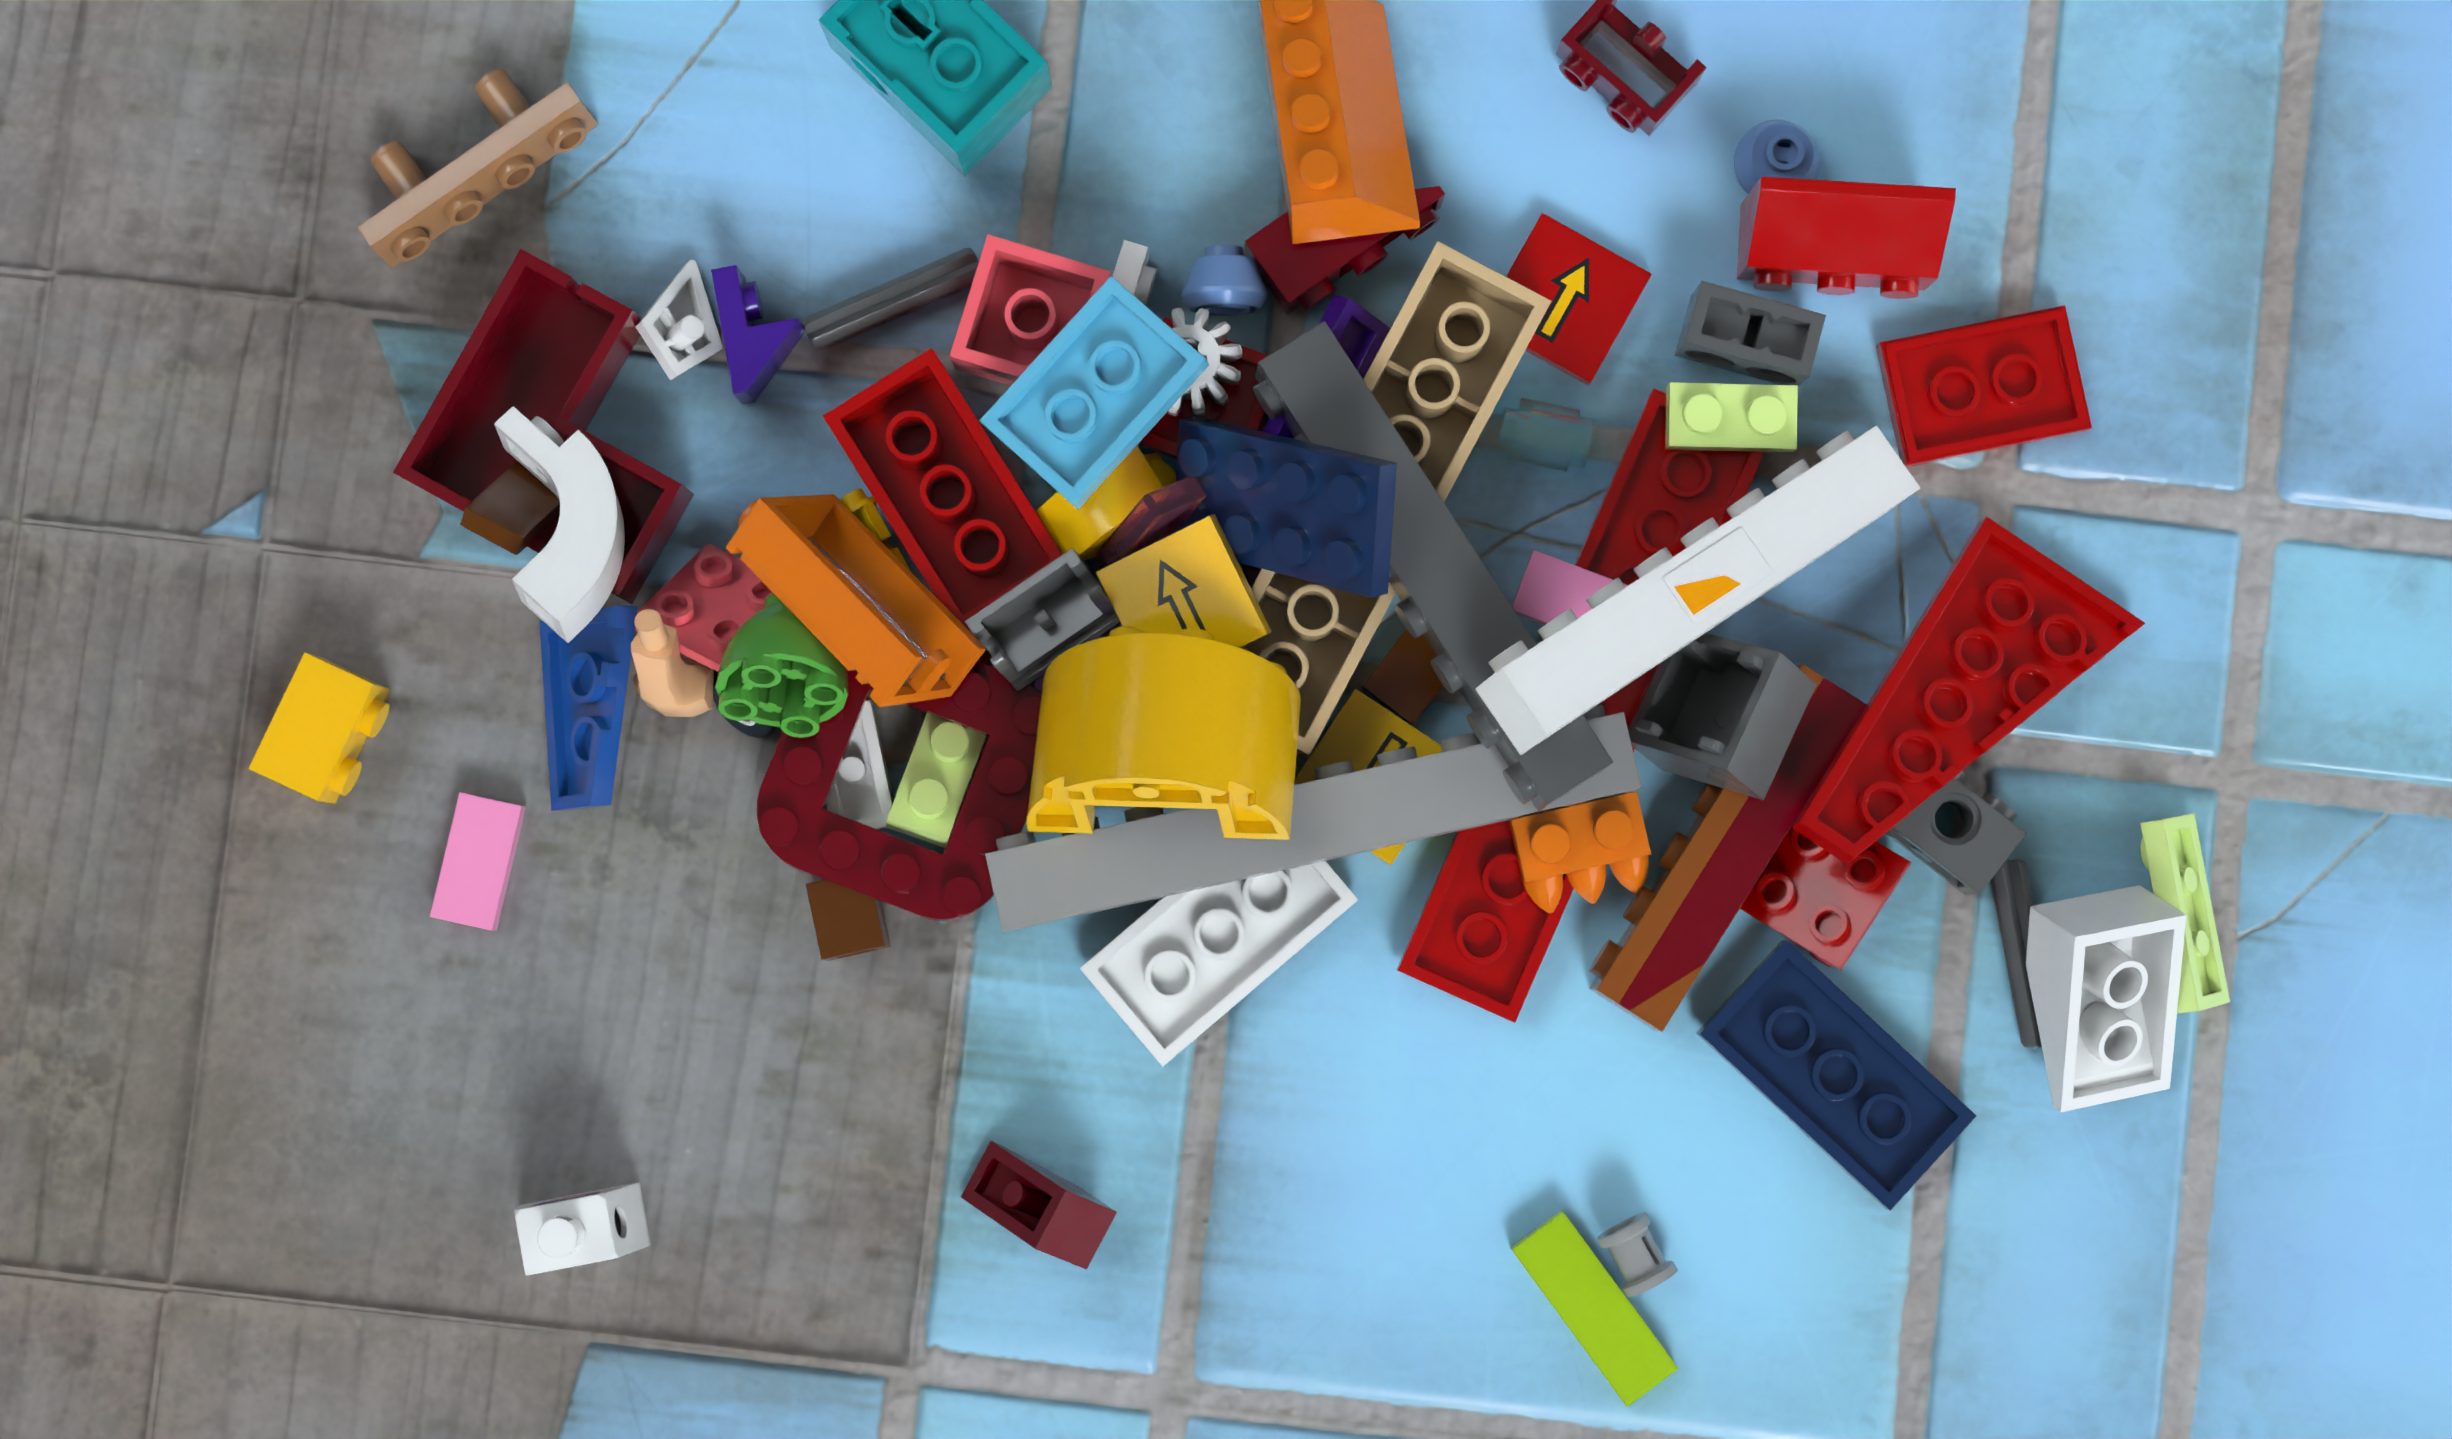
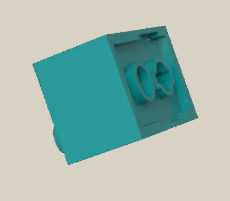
[818,0,1052,176]

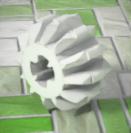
[1168,307,1242,417]

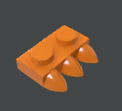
[1509,791,1651,913]

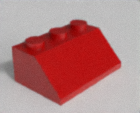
[1737,177,1956,299]

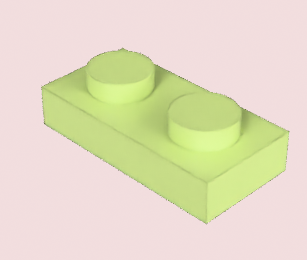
[1665,382,1798,453]
[885,713,987,848]

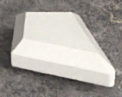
[635,259,723,381]

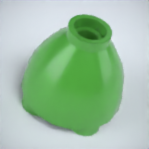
[715,593,848,738]

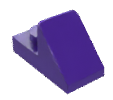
[711,265,805,404]

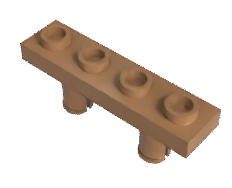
[357,69,599,268]

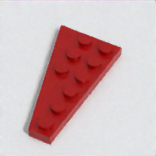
[1792,517,2145,864]

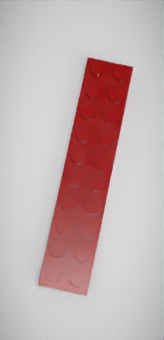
[1396,388,1764,1023]

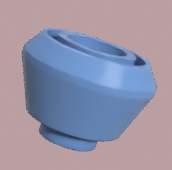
[1734,120,1820,194]
[1182,244,1268,316]

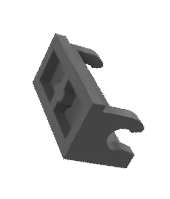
[965,548,1120,691]

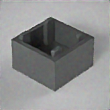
[1628,633,1817,800]

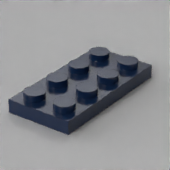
[1173,416,1397,598]
[1696,940,1977,1211]

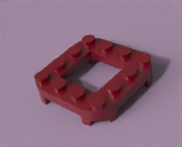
[757,661,1041,921]

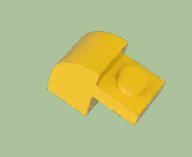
[1035,446,1176,560]

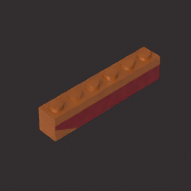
[1589,664,1867,1032]

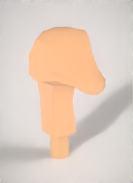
[630,609,714,717]

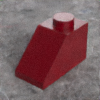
[961,1141,1117,1270]

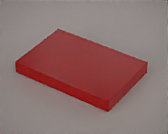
[1876,305,2092,467]

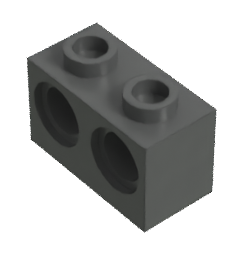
[1674,281,1826,387]

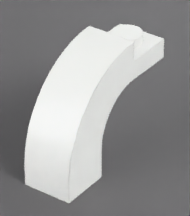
[494,406,625,643]

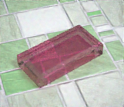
[1094,477,1206,569]

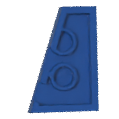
[539,605,638,811]

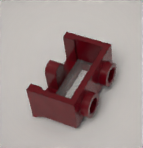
[1556,0,1707,136]

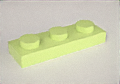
[2140,813,2230,1013]

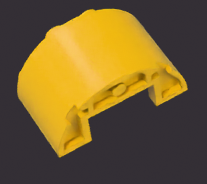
[1026,627,1301,840]

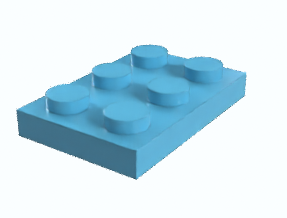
[979,276,1209,510]

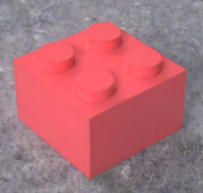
[950,234,1111,386]

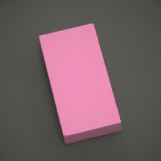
[1512,550,1629,625]
[430,792,526,931]

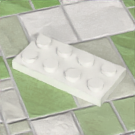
[1080,861,1358,1067]

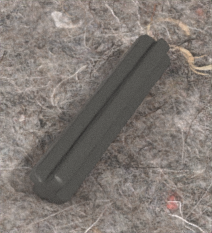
[803,248,979,350]
[1991,859,2042,1049]

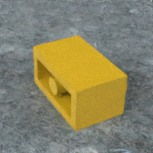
[248,652,390,804]

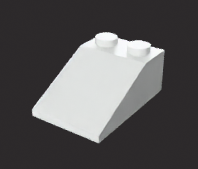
[2026,885,2186,1112]

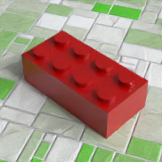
[822,348,1062,634]

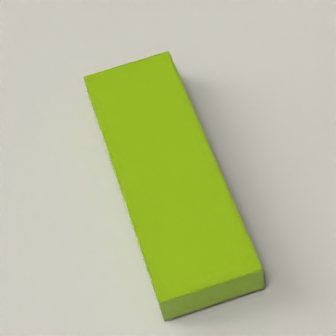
[1510,1210,1679,1407]

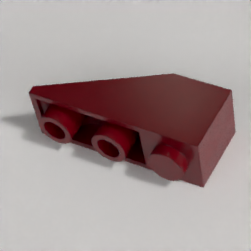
[1244,186,1445,315]

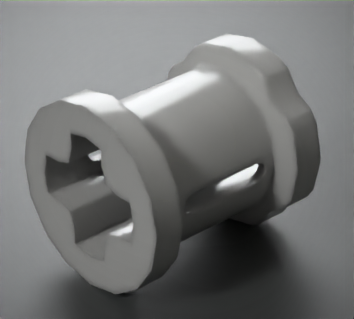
[1597,1212,1678,1297]

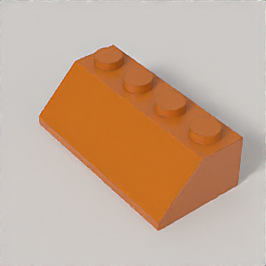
[1259,0,1420,244]

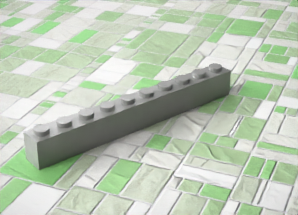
[985,705,1642,933]

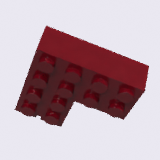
[393,249,694,604]

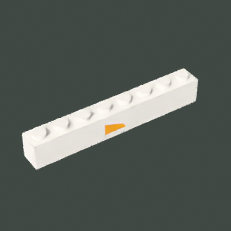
[1475,425,1921,755]

